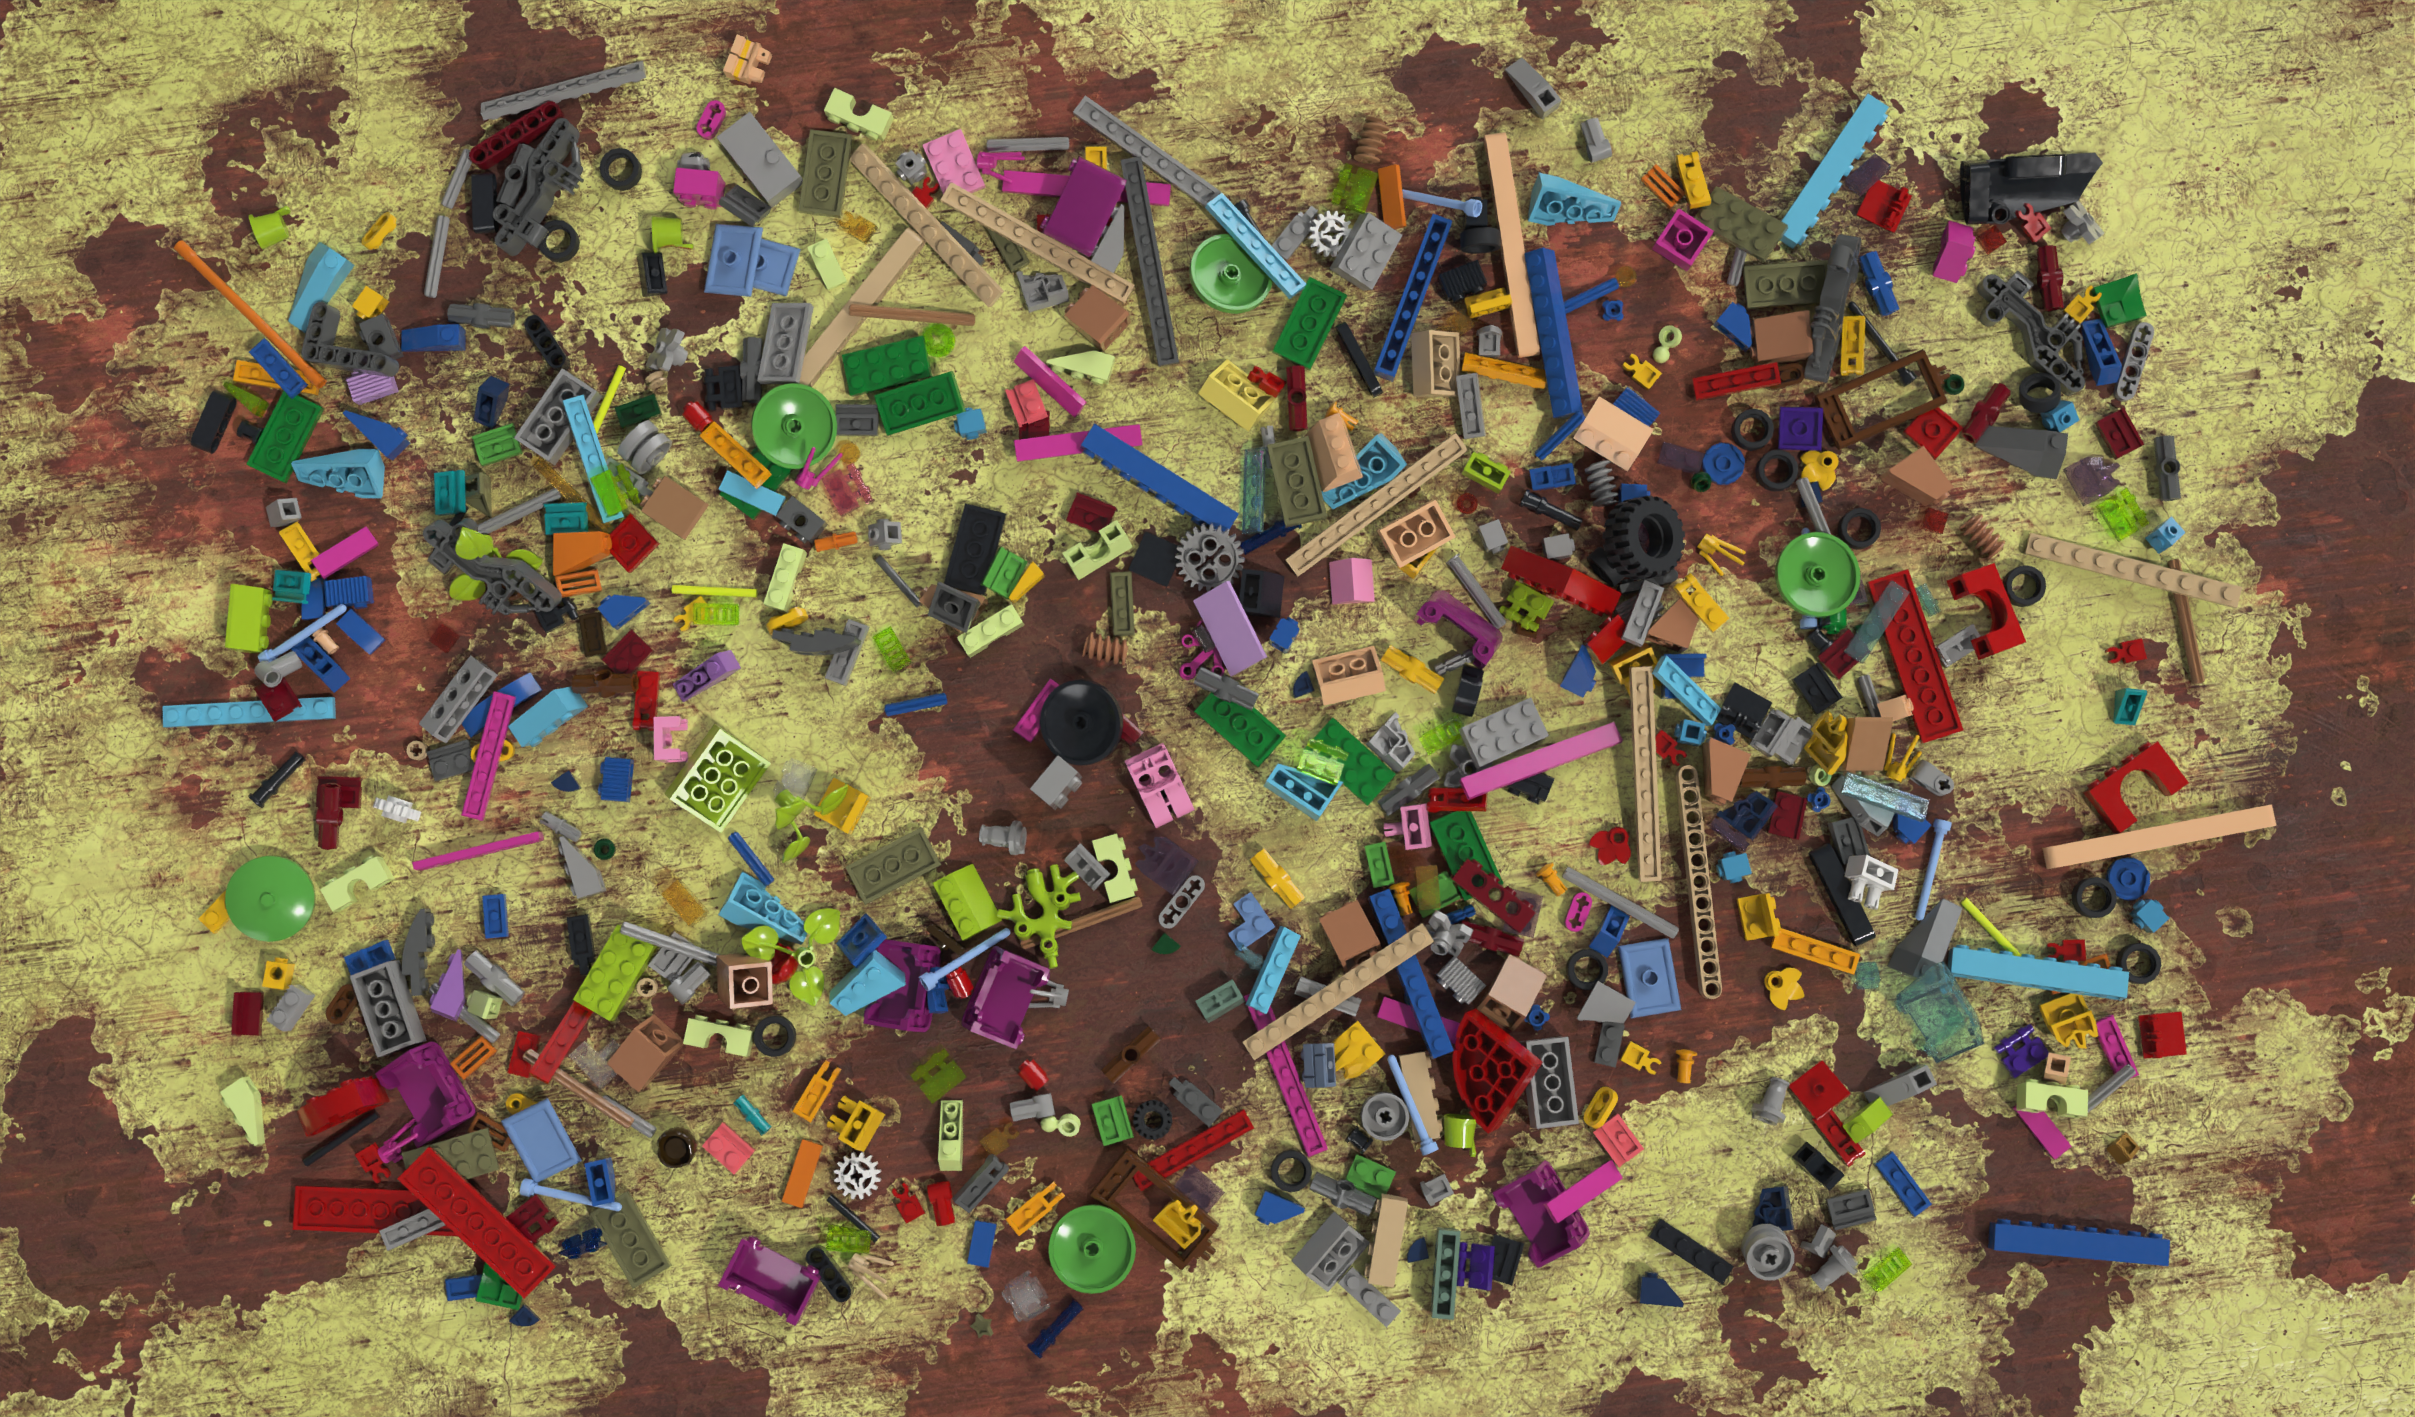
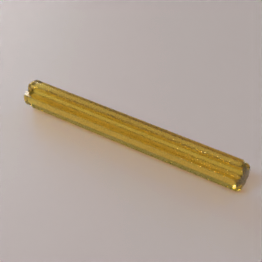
[533,458,614,534]

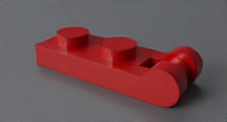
[632,671,660,731]
[1426,788,1488,813]
[1811,1110,1866,1168]

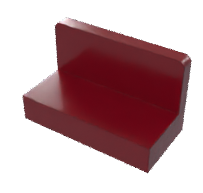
[231,992,264,1036]

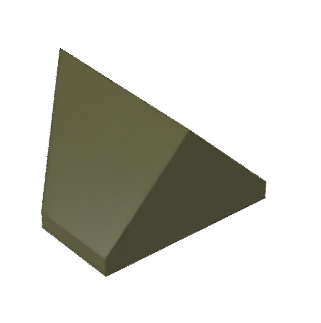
[465,472,492,518]

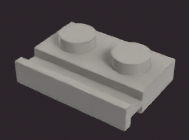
[648,930,695,983]

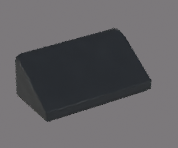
[637,252,668,297]

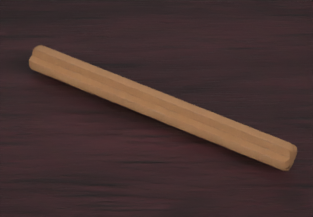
[849,304,975,326]
[2167,559,2205,684]
[1020,897,1142,949]
[523,1049,634,1129]

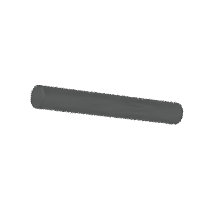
[875,556,922,608]

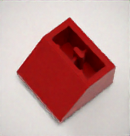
[1583,615,1626,667]

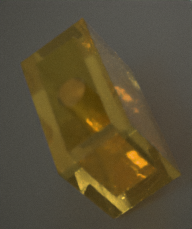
[1414,865,1441,910]
[661,880,710,926]

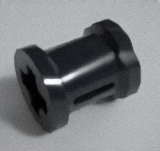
[237,420,264,445]
[1805,626,1834,655]
[1345,1126,1373,1154]

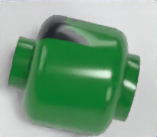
[1819,608,1847,634]

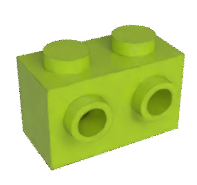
[1462,452,1511,494]

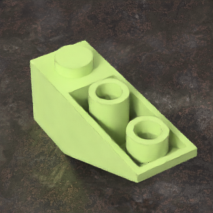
[1046,350,1115,386]
[220,1076,265,1146]
[938,1100,963,1171]

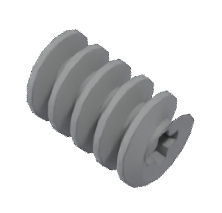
[1585,460,1619,507]

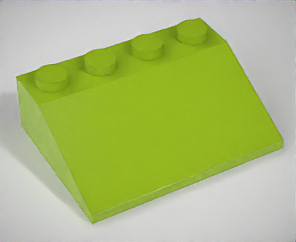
[664,724,771,833]

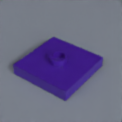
[1778,407,1823,451]

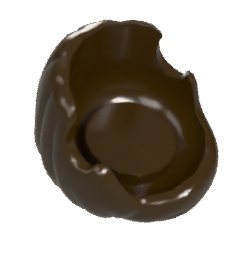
[657,1127,698,1168]

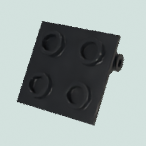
[1715,682,1772,740]

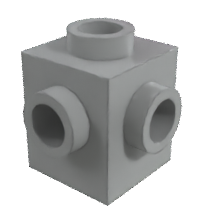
[895,150,927,185]
[868,519,902,550]

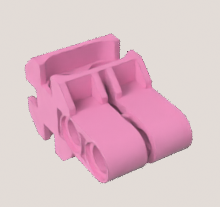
[1125,743,1195,828]

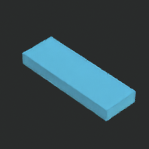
[718,470,786,517]

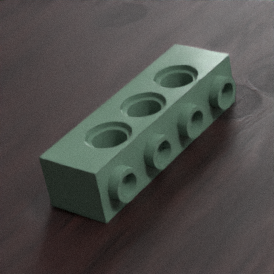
[1430,1227,1461,1320]

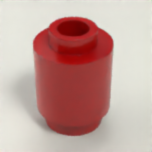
[682,402,714,433]
[945,966,974,999]
[1018,1059,1049,1091]

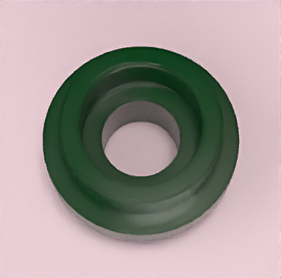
[1943,374,1965,395]
[1690,472,1712,492]
[594,839,616,860]

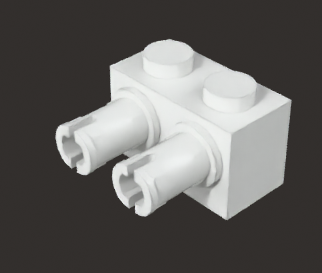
[1845,855,1898,910]

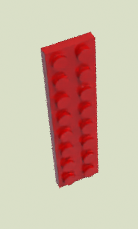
[1866,569,1964,744]
[397,1146,556,1299]
[293,1185,457,1236]

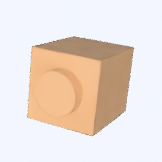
[1877,695,1914,721]
[2043,1053,2071,1085]

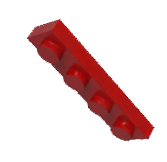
[1693,362,1781,401]
[529,1001,594,1084]

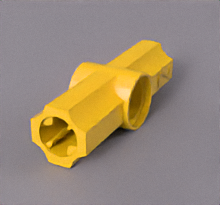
[1380,645,1444,694]
[1250,848,1305,909]

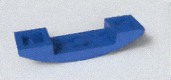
[461,673,543,738]

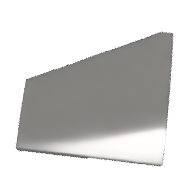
[1016,271,1069,313]
[1366,712,1415,773]
[1576,981,1636,1023]

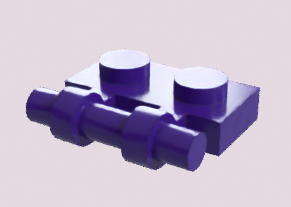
[1994,1024,2049,1078]
[1457,1241,1495,1290]

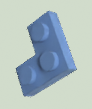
[1228,892,1275,951]

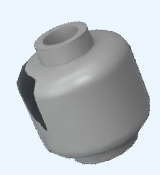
[677,151,710,170]

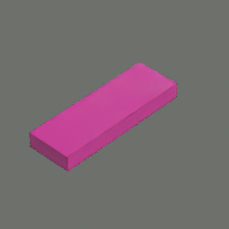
[311,527,379,579]
[1013,679,1059,743]
[2096,1015,2139,1079]
[2012,1104,2072,1160]

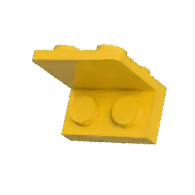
[814,778,871,835]
[1737,893,1781,941]

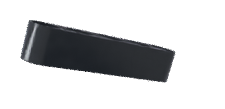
[1808,843,1876,947]

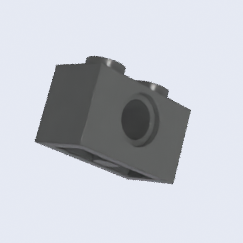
[359,314,404,360]
[776,496,828,544]

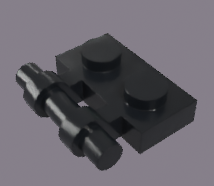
[703,365,744,412]
[530,581,579,633]

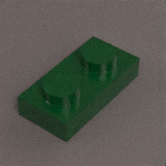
[615,394,663,429]

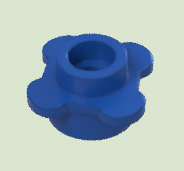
[1602,300,1624,321]
[1713,723,1735,745]
[1807,787,1831,812]
[1524,1005,1550,1031]

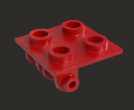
[1856,178,1912,233]
[2138,1011,2187,1059]

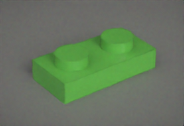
[1364,842,1395,888]

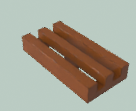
[467,1112,512,1152]

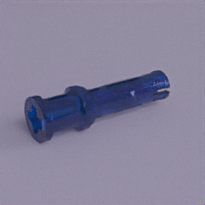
[1240,519,1302,555]
[1027,1299,1084,1359]

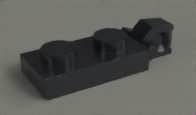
[567,914,595,975]

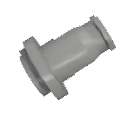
[979,821,1027,855]
[1751,1076,1790,1126]
[1811,1245,1858,1291]

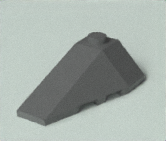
[1974,426,2068,480]
[1887,898,1962,985]

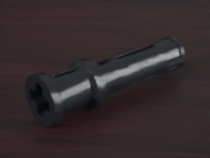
[1519,489,1583,531]
[248,751,306,808]

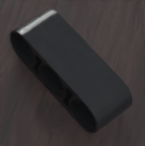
[471,173,499,234]
[524,315,570,372]
[191,390,237,454]
[806,1245,854,1302]

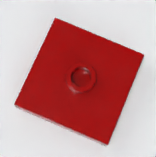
[1902,407,1963,460]
[610,513,660,573]
[1788,1060,1851,1121]

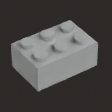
[1330,213,1402,291]

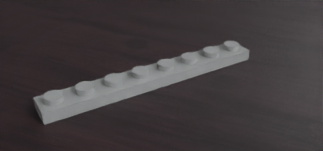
[481,61,646,120]
[1073,96,1221,208]

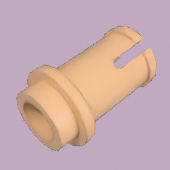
[312,628,339,656]

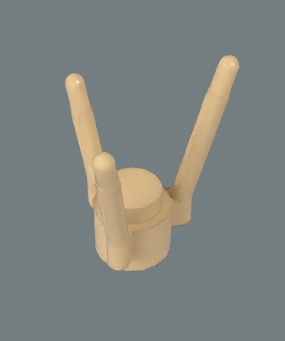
[847,1252,894,1300]

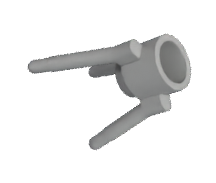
[1028,980,1069,1008]

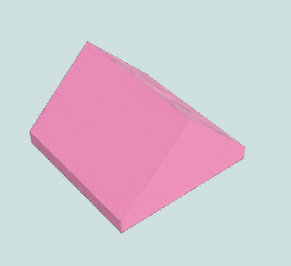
[1329,558,1375,605]

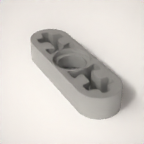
[1159,875,1205,929]

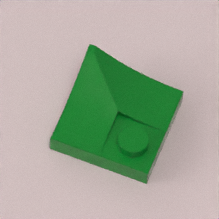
[2091,273,2147,328]
[475,1262,522,1310]

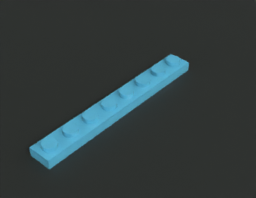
[163,697,336,728]

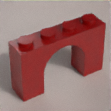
[1947,563,2026,660]
[2083,741,2189,834]

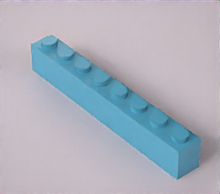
[1780,94,1889,249]
[1947,945,2129,1001]

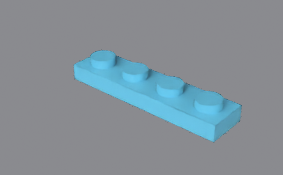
[1652,656,1721,726]
[1246,926,1301,1014]

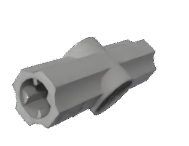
[464,950,525,1006]
[1295,976,1362,1016]

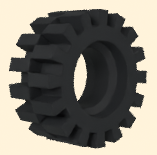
[1133,1100,1172,1140]

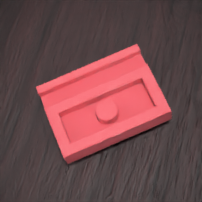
[1005,379,1048,428]
[1592,1113,1644,1167]
[702,1122,756,1174]

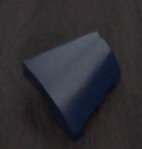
[1716,791,1778,841]
[1749,1186,1794,1231]

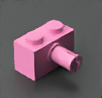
[1384,804,1432,850]

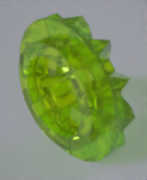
[923,324,956,358]

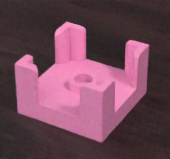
[654,716,688,763]

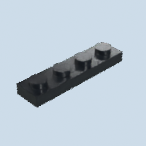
[1648,1218,1734,1285]

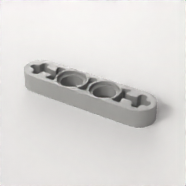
[2113,322,2154,402]

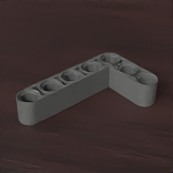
[301,302,399,377]

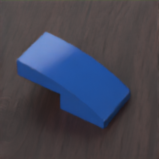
[1530,463,1577,491]
[302,578,327,620]
[336,609,386,655]
[344,940,396,975]
[927,967,950,1014]

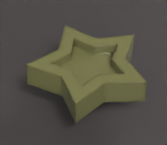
[970,1313,994,1338]

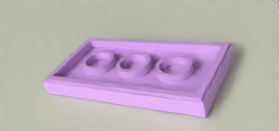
[1193,581,1267,676]

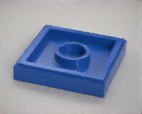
[836,913,887,968]

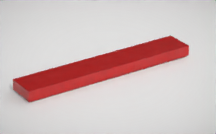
[1133,1109,1254,1191]

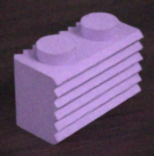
[346,372,399,405]

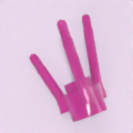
[977,152,1025,184]
[794,447,843,490]
[378,1118,418,1163]

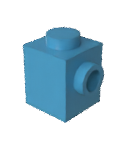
[2040,400,2080,432]
[954,408,987,440]
[2145,516,2186,554]
[1674,719,1707,747]
[1716,851,1752,883]
[2129,899,2170,933]

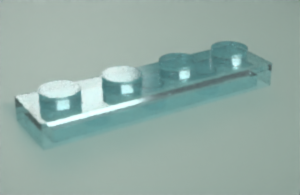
[1242,447,1266,534]
[1844,580,1910,663]
[1840,772,1930,822]

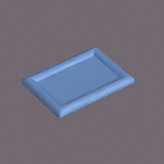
[704,224,763,297]
[753,238,801,297]
[1618,938,1681,1018]
[501,1098,582,1183]

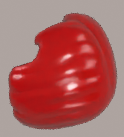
[769,942,799,985]

